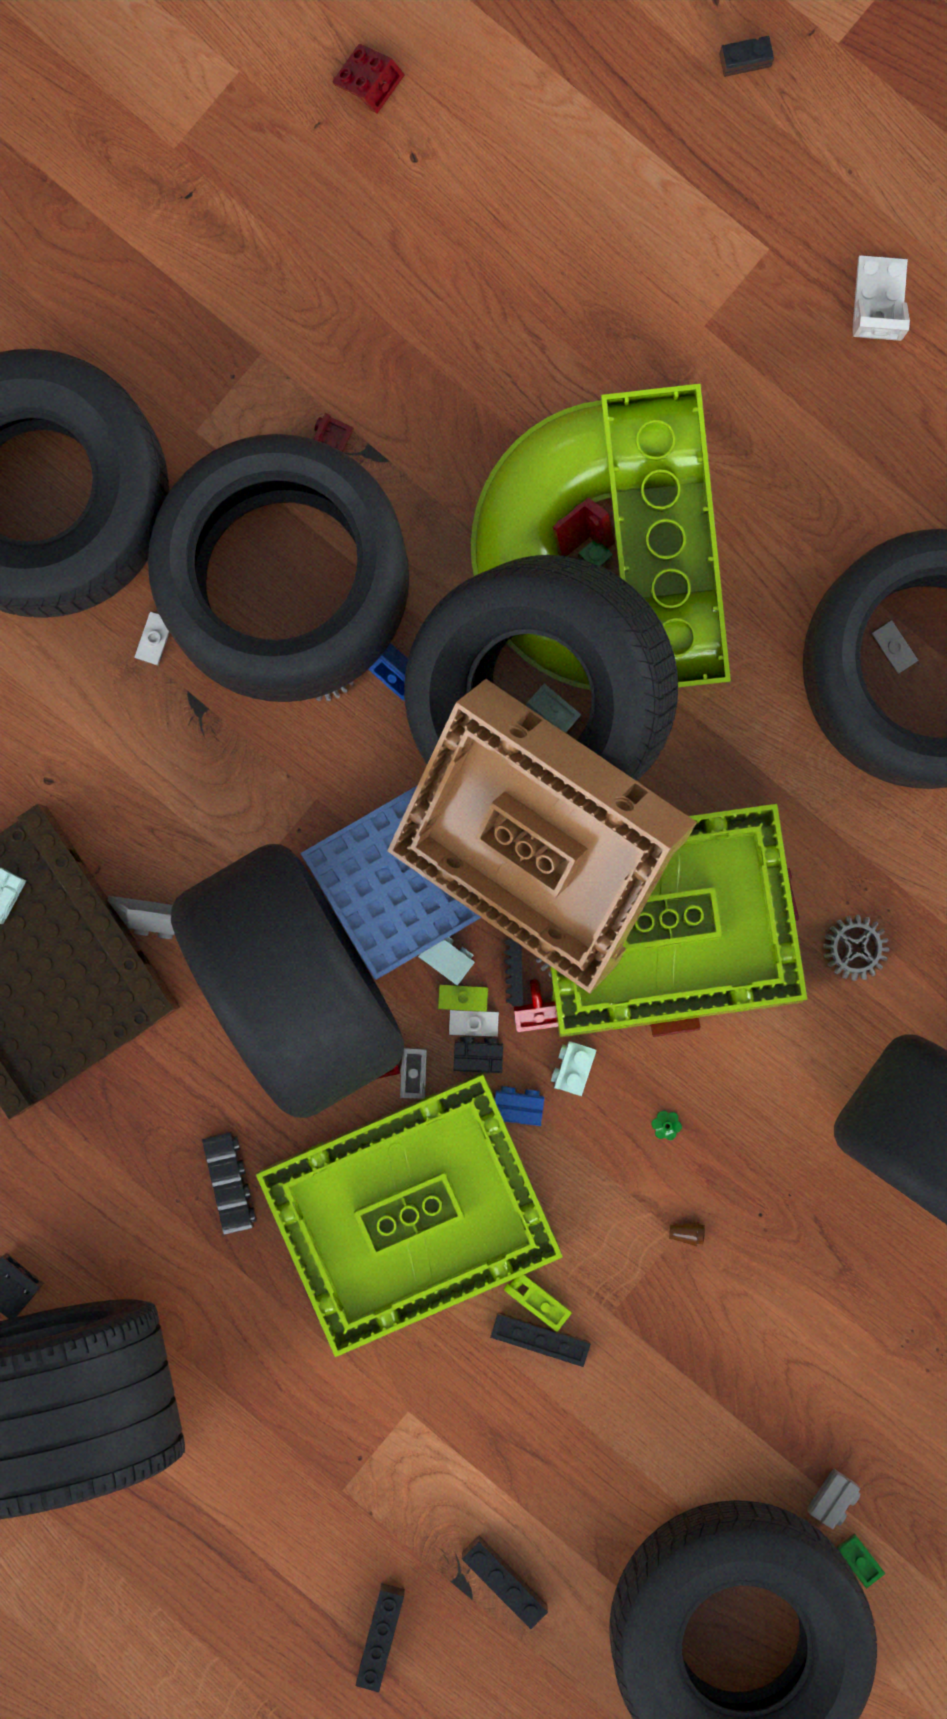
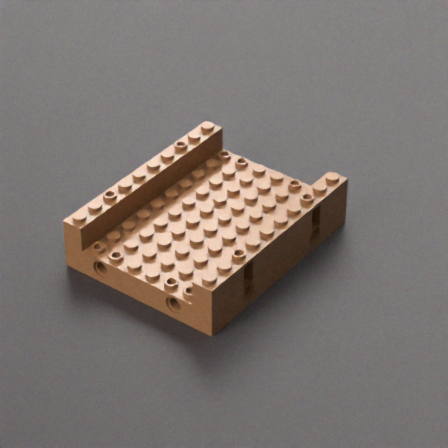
[387,679,697,993]

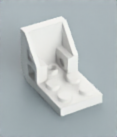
[853,255,910,341]

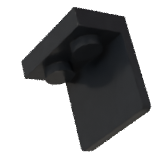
[0,1253,44,1319]

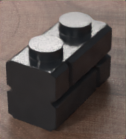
[719,36,774,77]
[453,1037,503,1073]

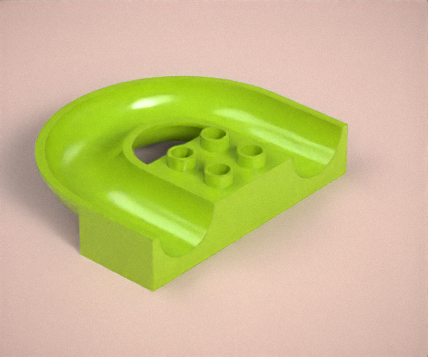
[471,384,731,690]

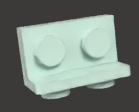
[525,684,581,733]
[551,1041,596,1096]

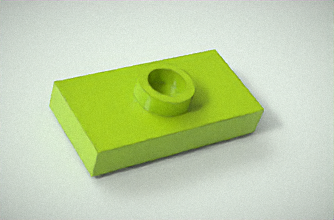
[438,985,488,1012]

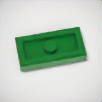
[836,1533,885,1589]

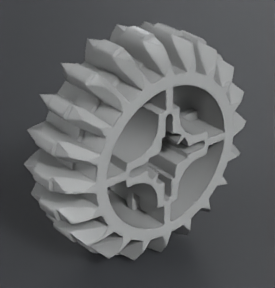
[823,915,889,981]

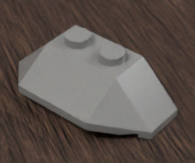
[108,896,175,939]

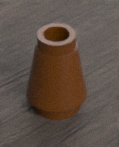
[669,1222,705,1246]

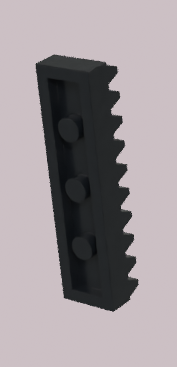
[504,938,523,1006]
[490,1313,591,1367]

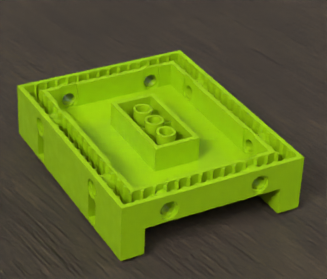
[550,804,807,1037]
[256,1072,563,1357]

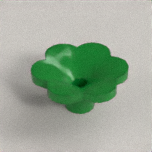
[651,1111,682,1140]

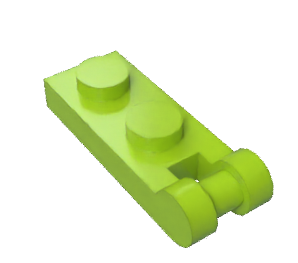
[504,1274,572,1332]

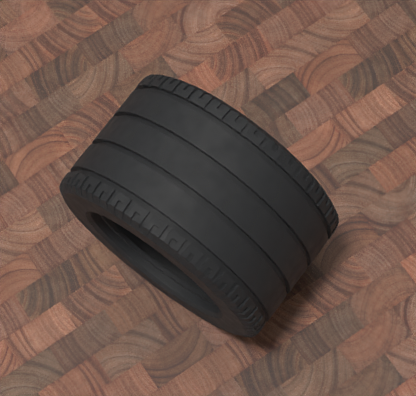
[0,1299,185,1519]

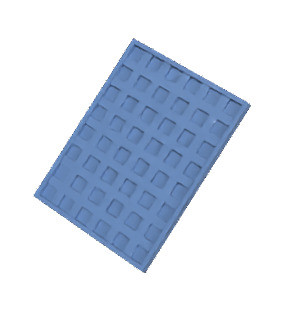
[300,785,482,980]

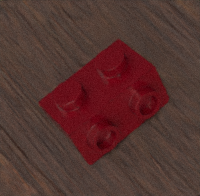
[313,413,354,452]

